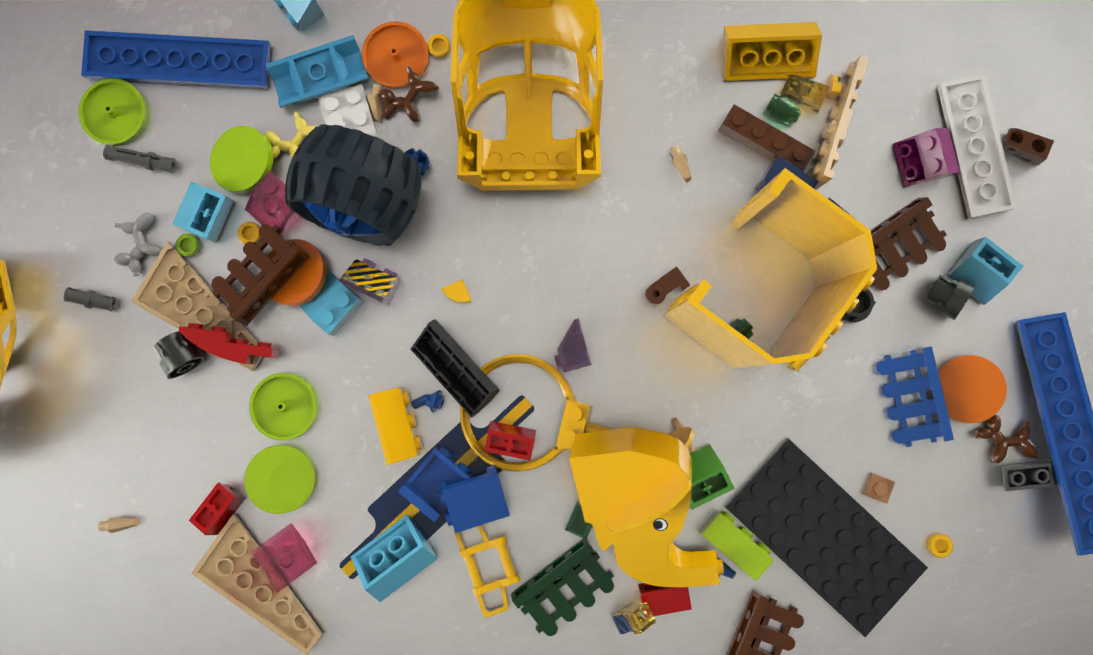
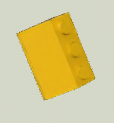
[368,387,423,465]

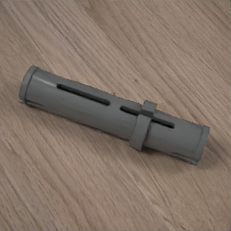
[103,145,177,173]

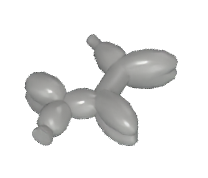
[114,212,162,277]

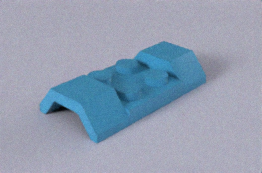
[266,35,368,108]

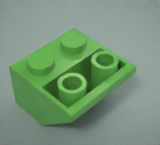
[689,444,735,509]

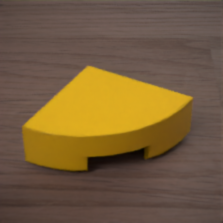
[826,74,842,99]
[441,279,472,303]

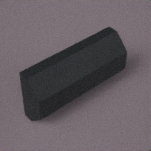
[410,319,500,418]

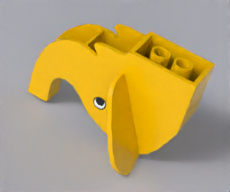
[569,427,724,588]

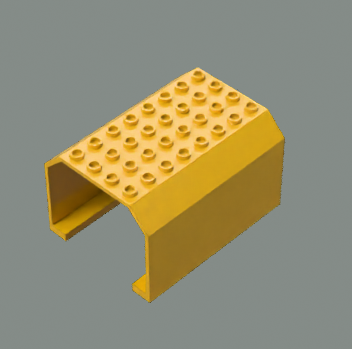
[663,168,877,368]

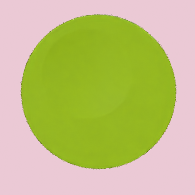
[78,78,148,146]
[210,126,273,194]
[249,373,319,441]
[244,445,315,514]

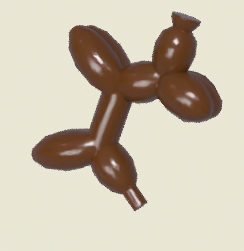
[380,66,439,123]
[974,414,1038,464]

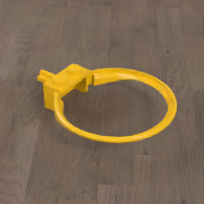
[460,354,610,472]

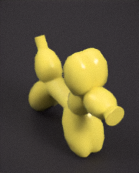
[265,111,316,159]

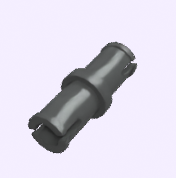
[64,287,116,312]

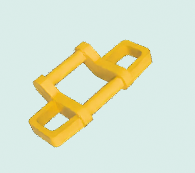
[454,525,521,618]

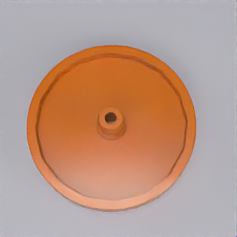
[362,21,429,89]
[268,239,327,307]
[938,355,1007,423]

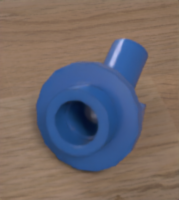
[411,390,445,413]

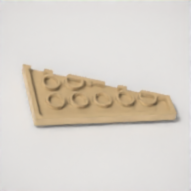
[807,56,869,190]
[131,241,263,371]
[191,514,323,655]

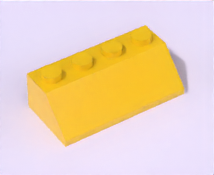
[722,22,822,81]

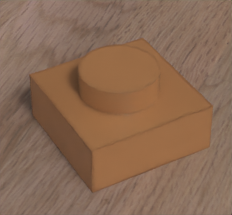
[863,473,895,504]

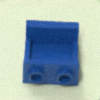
[398,446,472,522]
[438,465,510,533]

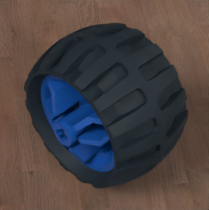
[285,124,421,246]

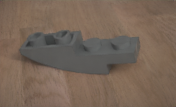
[1001,459,1058,491]

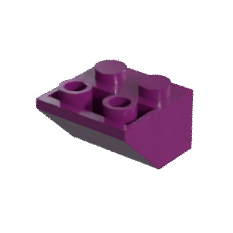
[893,128,960,188]

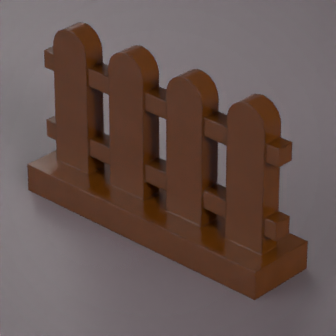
[870,197,947,290]
[211,224,310,326]
[727,590,804,655]

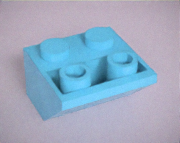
[172,182,234,243]
[947,237,1023,305]

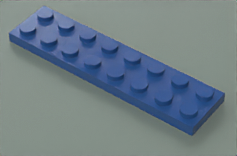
[81,30,271,88]

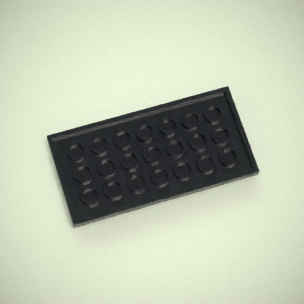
[724,438,928,637]

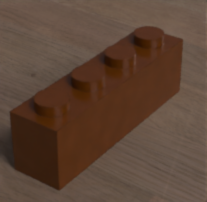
[718,104,815,171]

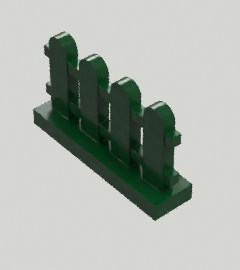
[511,537,614,636]

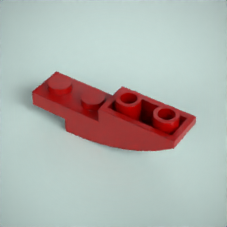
[179,323,279,364]

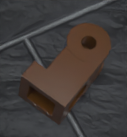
[1002,128,1054,165]
[645,266,690,305]

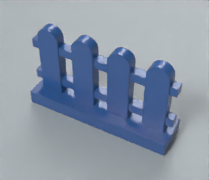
[876,346,954,447]

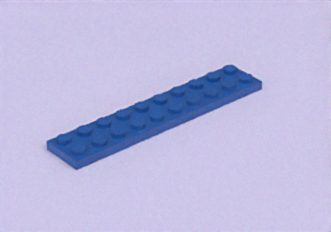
[1015,312,1093,556]

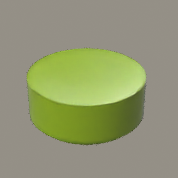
[175,233,201,257]

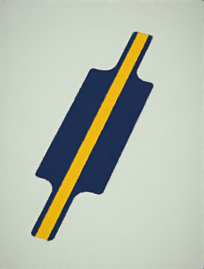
[339,395,534,579]

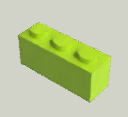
[698,510,774,581]

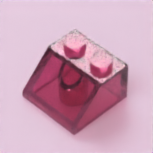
[245,171,301,237]
[250,523,317,593]

